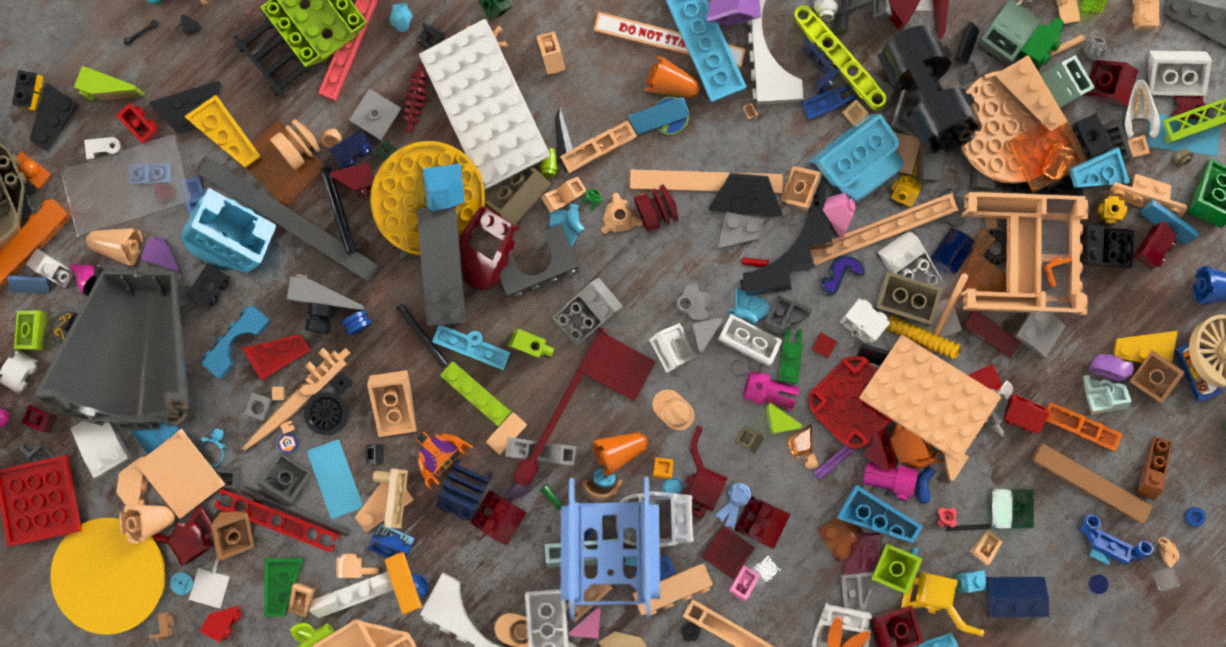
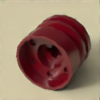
[633,184,679,234]

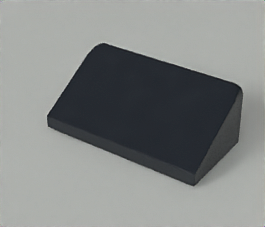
[954,22,979,65]
[857,344,890,366]

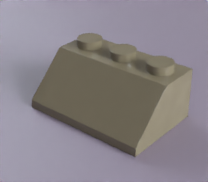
[485,167,551,224]
[874,271,943,327]

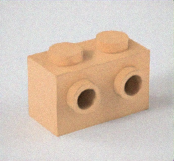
[1132,0,1159,30]

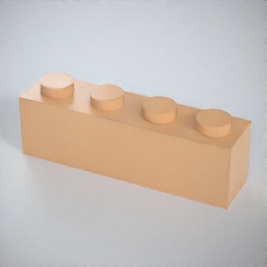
[632,563,713,616]

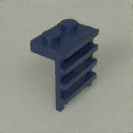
[801,39,841,95]
[436,459,492,521]

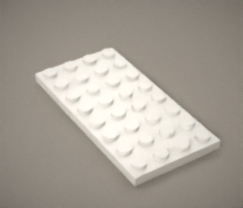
[419,19,551,190]

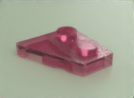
[842,532,882,574]

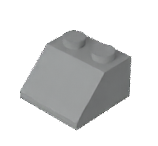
[1013,312,1066,358]

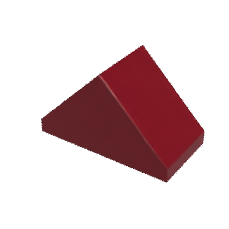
[22,405,57,433]
[864,428,898,471]

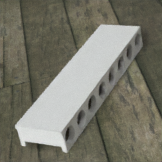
[525,589,569,647]

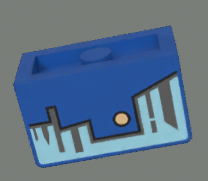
[368,523,415,558]

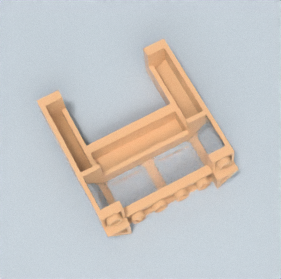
[960,192,1088,315]

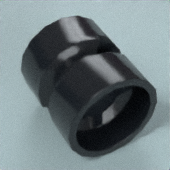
[305,303,334,334]

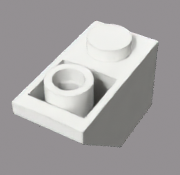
[26,248,74,288]

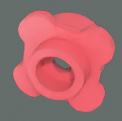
[937,508,957,527]

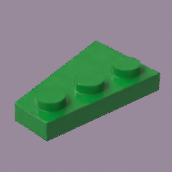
[264,558,304,617]

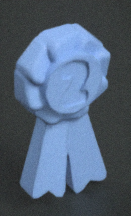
[716,482,751,529]

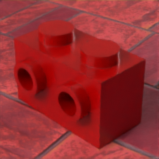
[116,103,160,147]
[1004,393,1049,434]

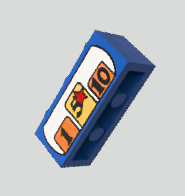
[1174,343,1222,402]

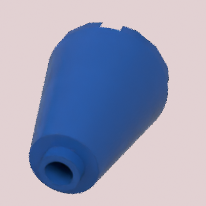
[1193,266,1226,305]

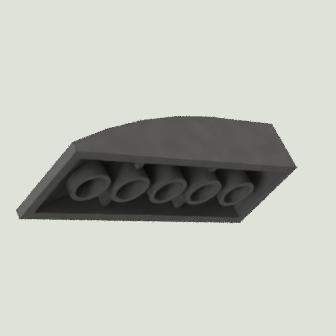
[417,206,467,326]

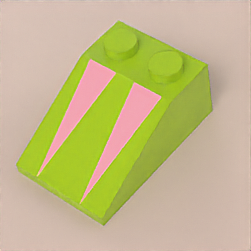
[74,66,145,101]

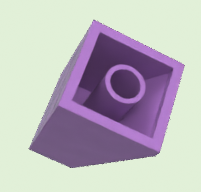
[707,0,761,26]

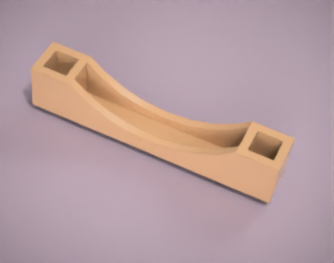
[682,598,774,647]

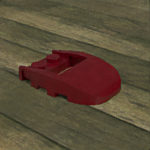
[459,206,520,290]

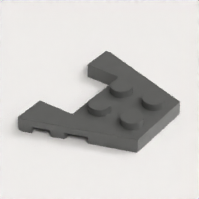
[831,0,891,36]

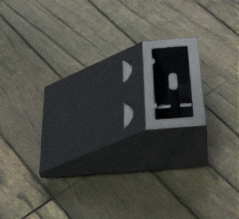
[1080,224,1134,268]

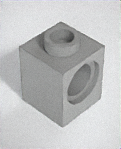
[245,393,273,423]

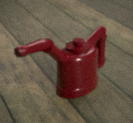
[680,425,728,519]
[151,506,213,566]

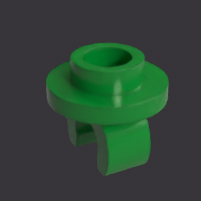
[581,189,602,210]

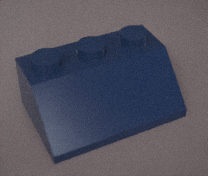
[986,577,1049,617]

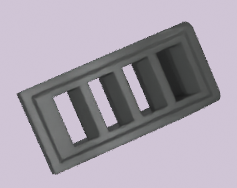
[1103,119,1133,160]

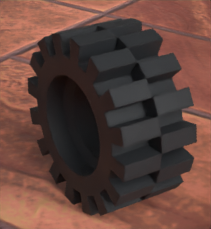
[977,229,1007,265]

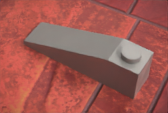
[287,274,366,311]

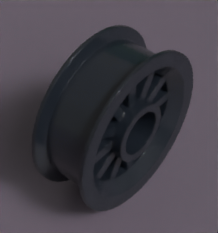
[304,392,348,435]

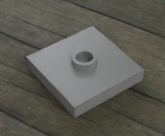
[349,88,402,141]

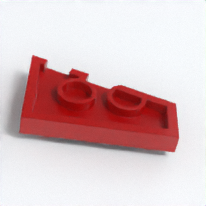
[242,334,312,381]

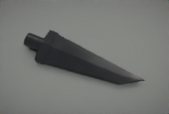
[555,107,573,172]

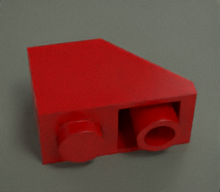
[199,606,242,643]

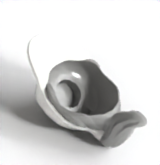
[983,381,1013,438]

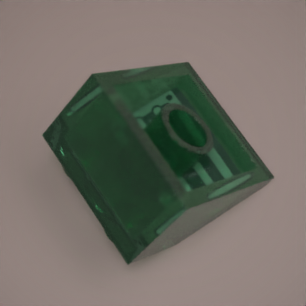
[991,489,1034,529]

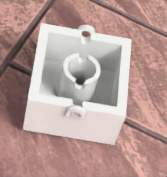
[839,298,890,345]

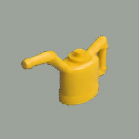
[901,572,984,637]

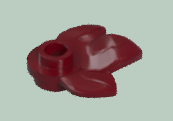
[1172,95,1209,121]

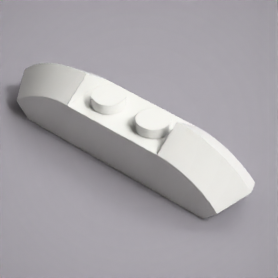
[309,572,394,618]

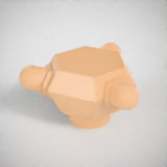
[601,193,643,234]

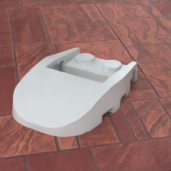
[616,491,694,547]
[812,603,872,647]

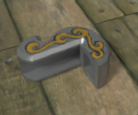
[51,311,78,345]

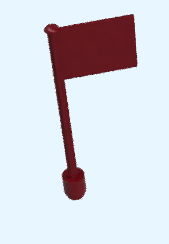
[513,328,656,487]

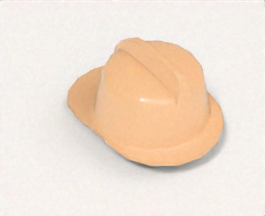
[652,389,695,431]
[495,613,529,647]

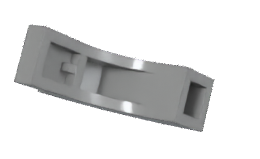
[505,437,576,466]

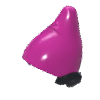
[70,264,104,296]

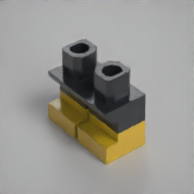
[12,70,43,112]

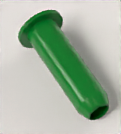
[539,483,563,509]

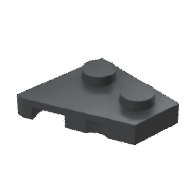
[763,295,812,334]

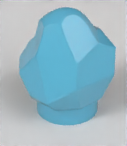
[390,4,413,32]

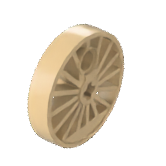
[1189,315,1226,388]

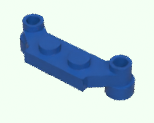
[1080,514,1153,565]

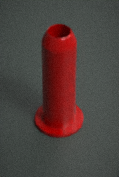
[742,258,769,267]

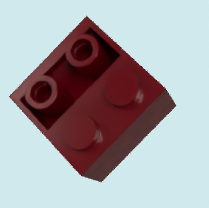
[470,490,527,546]
[734,496,791,549]

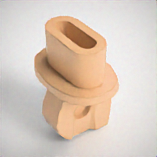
[1158,537,1179,568]

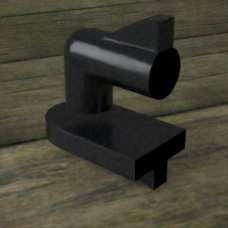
[417,22,446,51]

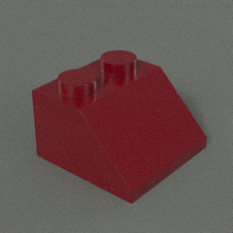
[1084,60,1138,106]
[330,163,374,197]
[1133,221,1177,270]
[870,605,924,647]

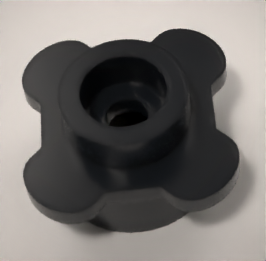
[330,371,353,395]

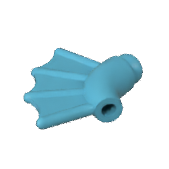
[548,204,585,247]
[729,288,771,326]

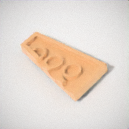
[994,55,1067,131]

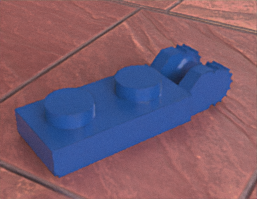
[801,84,857,120]

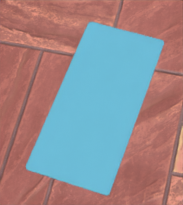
[1146,114,1221,156]
[307,439,363,519]

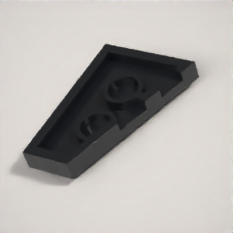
[29,82,79,151]

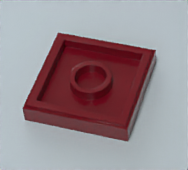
[701,525,755,579]

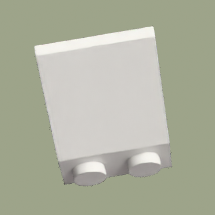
[71,421,133,478]

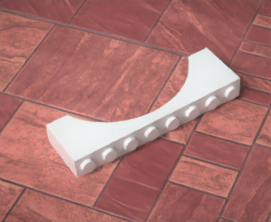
[747,0,803,105]
[420,573,579,647]

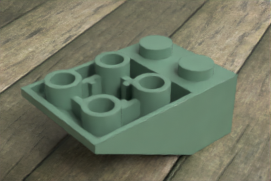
[977,0,1041,66]
[1040,55,1095,108]

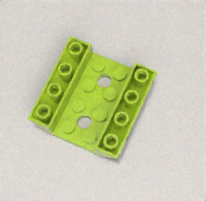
[260,0,367,68]

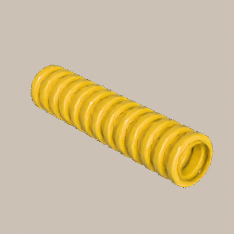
[885,315,961,360]

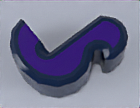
[820,255,865,295]

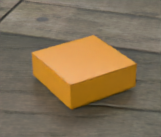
[652,457,674,480]

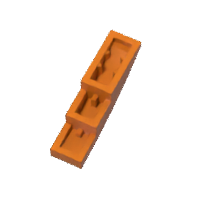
[1046,402,1123,452]

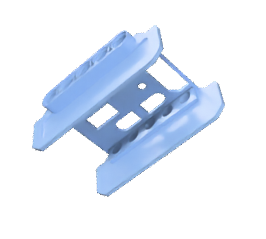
[561,477,660,620]

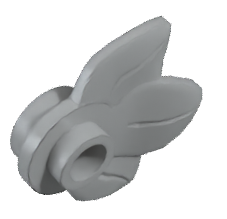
[676,283,713,320]

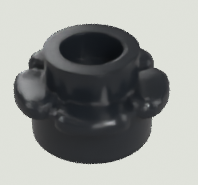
[681,623,700,642]

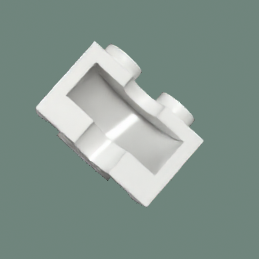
[0,350,38,394]

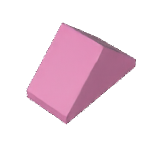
[728,565,760,602]
[569,607,601,638]

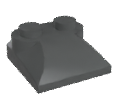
[258,452,312,505]

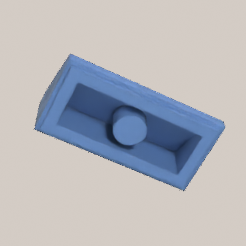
[7,276,51,294]

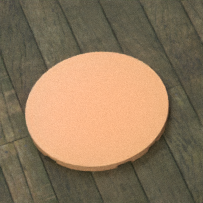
[961,71,1064,184]

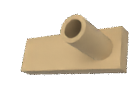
[373,469,408,528]

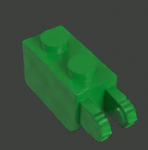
[1020,18,1064,70]
[777,329,803,384]

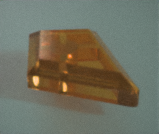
[788,424,813,457]

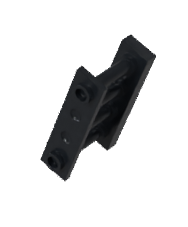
[234,13,319,99]

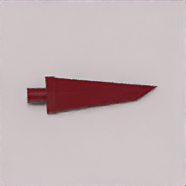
[933,0,949,41]

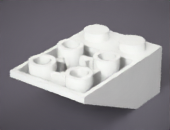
[877,231,943,286]

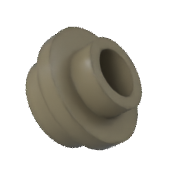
[1174,148,1193,166]

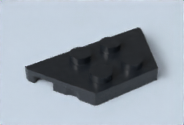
[149,81,222,134]
[709,173,782,216]

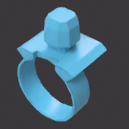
[198,428,227,468]

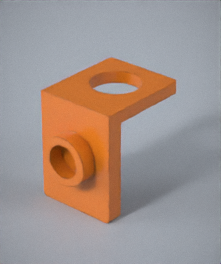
[1043,256,1072,288]

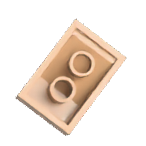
[367,370,417,437]

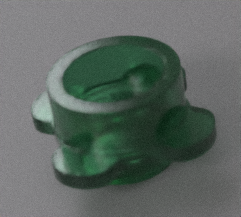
[375,140,398,162]

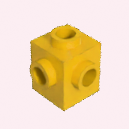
[891,174,923,207]
[1097,196,1127,224]

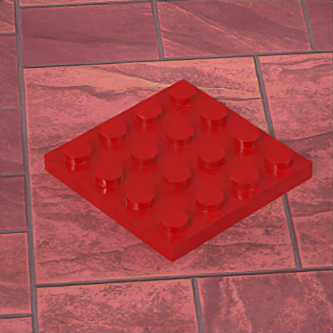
[0,455,82,547]

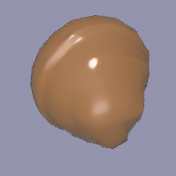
[581,479,623,503]

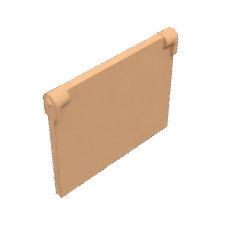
[136,429,225,519]

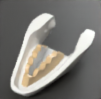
[1125,80,1160,139]

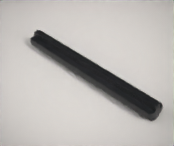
[321,166,356,255]

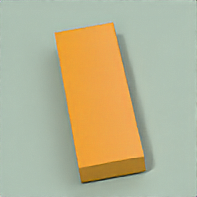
[385,553,422,615]

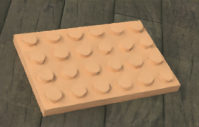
[859,335,1001,462]

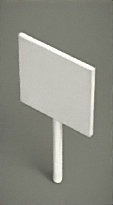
[189,556,230,608]

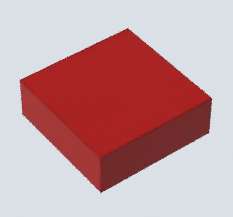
[811,332,838,358]

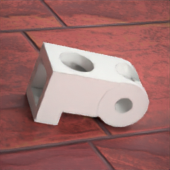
[84,137,124,162]

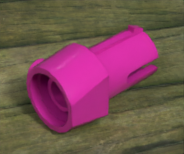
[743,371,799,411]
[863,462,918,501]

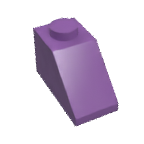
[141,236,182,273]

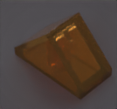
[1042,140,1075,181]

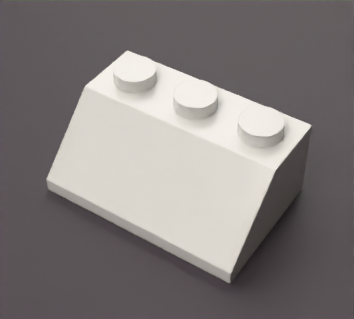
[1147,51,1212,96]
[717,314,782,367]

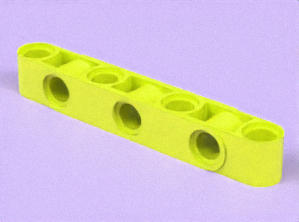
[795,5,886,111]

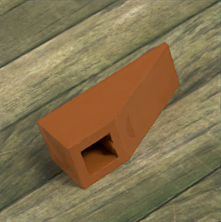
[1136,436,1172,501]

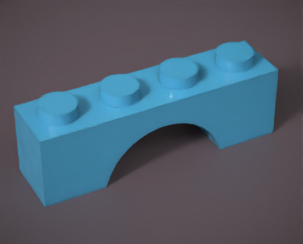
[201,305,272,379]

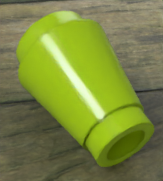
[539,148,558,178]

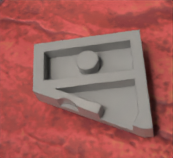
[718,212,763,248]
[840,572,875,612]

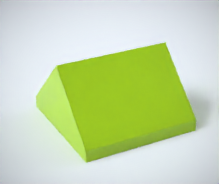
[14,310,47,351]
[765,403,802,434]
[872,543,923,595]

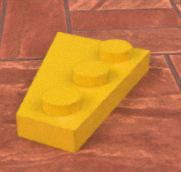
[1113,331,1178,363]

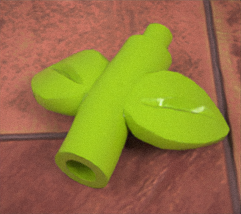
[290,623,335,647]

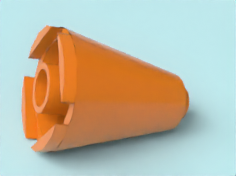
[645,56,700,98]
[592,432,648,476]

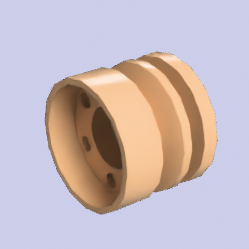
[270,119,321,170]

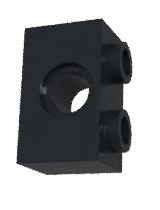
[1072,113,1113,160]
[187,263,230,309]

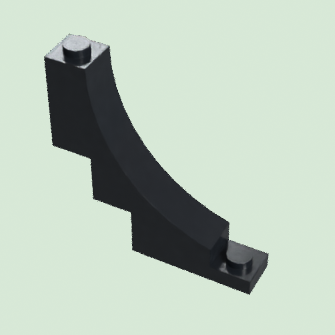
[740,187,833,296]

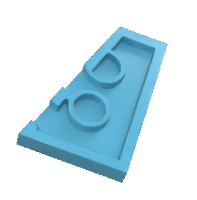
[1068,148,1130,187]

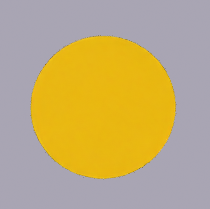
[370,141,485,255]
[51,518,165,634]

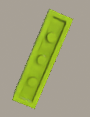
[1162,98,1226,144]

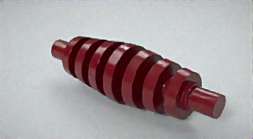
[403,63,428,133]

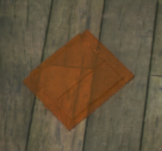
[1007,113,1088,192]

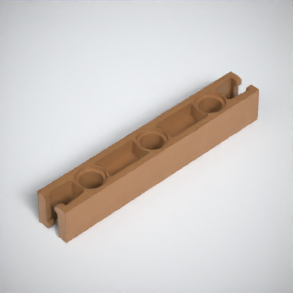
[1030,444,1153,523]

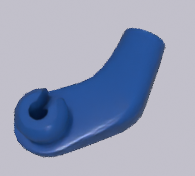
[916,466,935,504]

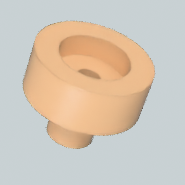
[321,128,342,149]

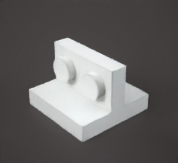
[649,323,698,373]

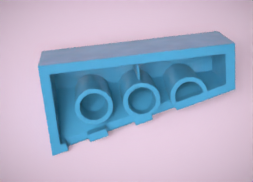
[837,485,923,543]

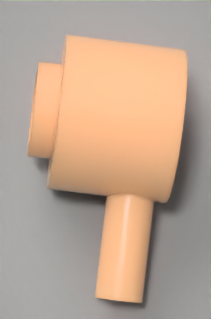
[336,554,378,578]

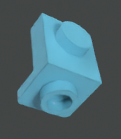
[955,570,987,593]

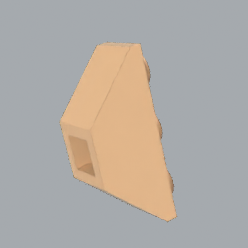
[116,456,148,506]

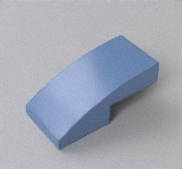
[181,175,205,216]

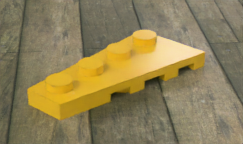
[184,95,261,168]

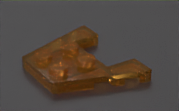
[956,228,1006,293]

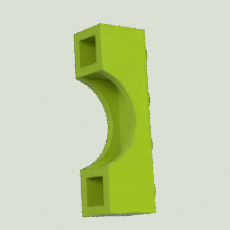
[440,361,512,426]

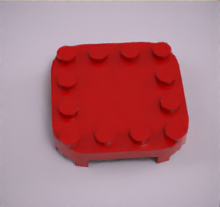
[808,356,892,450]

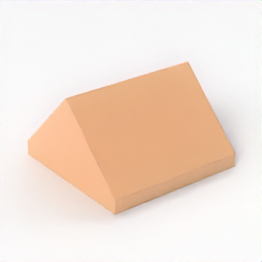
[779,166,823,212]

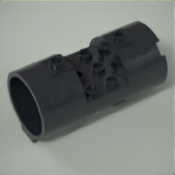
[877,25,982,156]

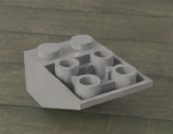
[552,278,623,347]

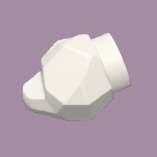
[814,0,838,22]

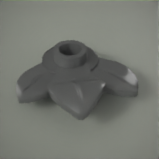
[936,188,968,226]

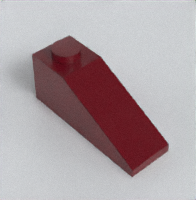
[961,311,1021,358]

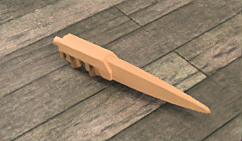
[242,348,350,450]

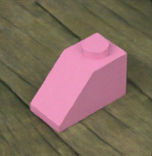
[823,193,856,238]

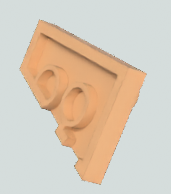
[355,468,414,533]

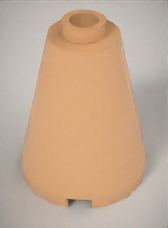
[86,228,143,266]
[119,505,175,544]

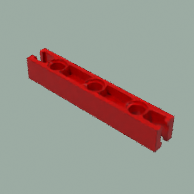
[213,489,340,553]

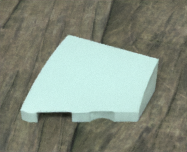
[1083,375,1132,415]

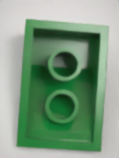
[1187,158,1226,228]

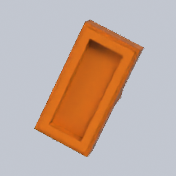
[16,151,52,190]

